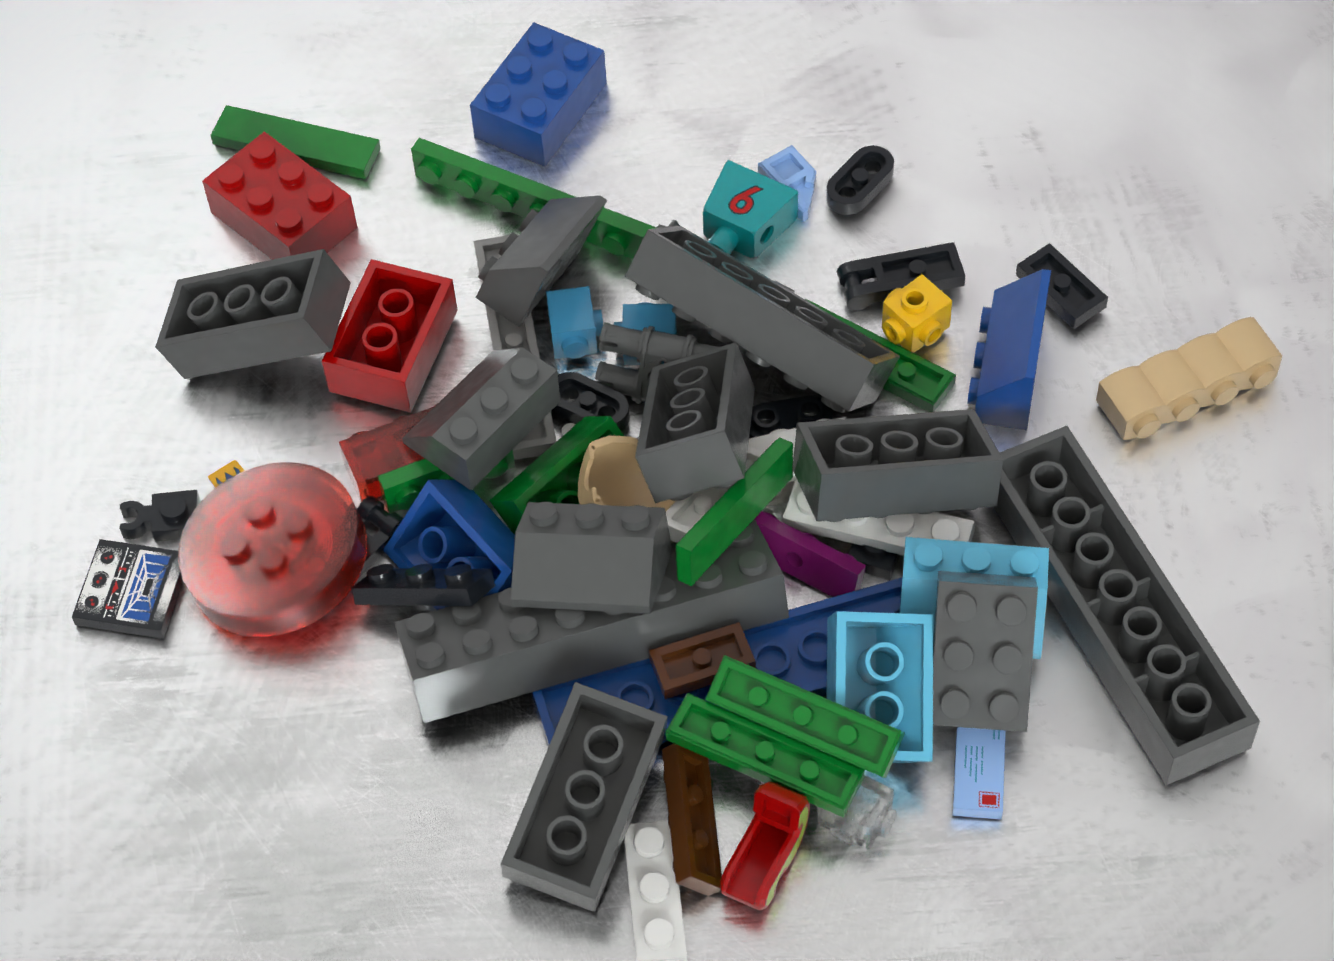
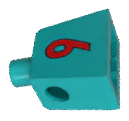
[703,160,798,258]

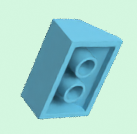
[900,537,1049,659]
[826,611,933,763]

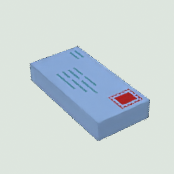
[952,727,1006,819]

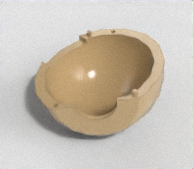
[578,435,676,511]

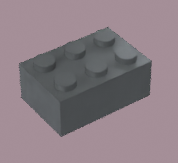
[933,571,1038,732]

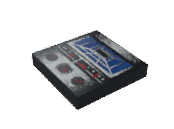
[72,539,190,639]

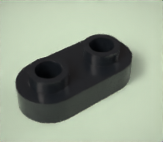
[826,145,894,215]
[552,372,630,431]
[749,396,833,439]

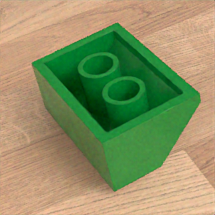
[489,416,624,535]

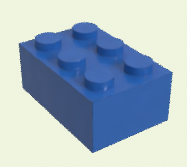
[470,22,607,167]

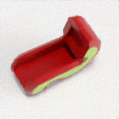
[719,781,810,911]

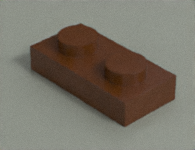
[649,622,756,699]

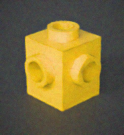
[882,274,952,353]

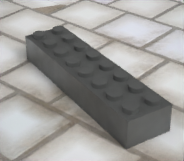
[993,426,1260,786]
[394,520,789,723]

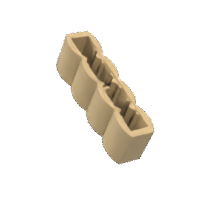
[1096,317,1282,440]

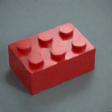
[202,132,358,260]
[322,259,458,413]

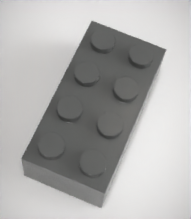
[155,249,351,379]
[635,342,755,503]
[793,409,1004,522]
[501,682,668,912]

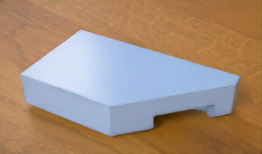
[758,145,816,222]

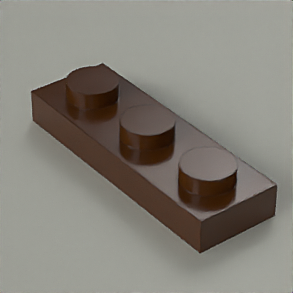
[662,744,722,896]

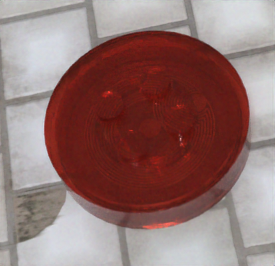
[178,462,367,637]

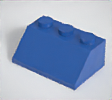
[967,269,1051,430]
[383,480,515,610]

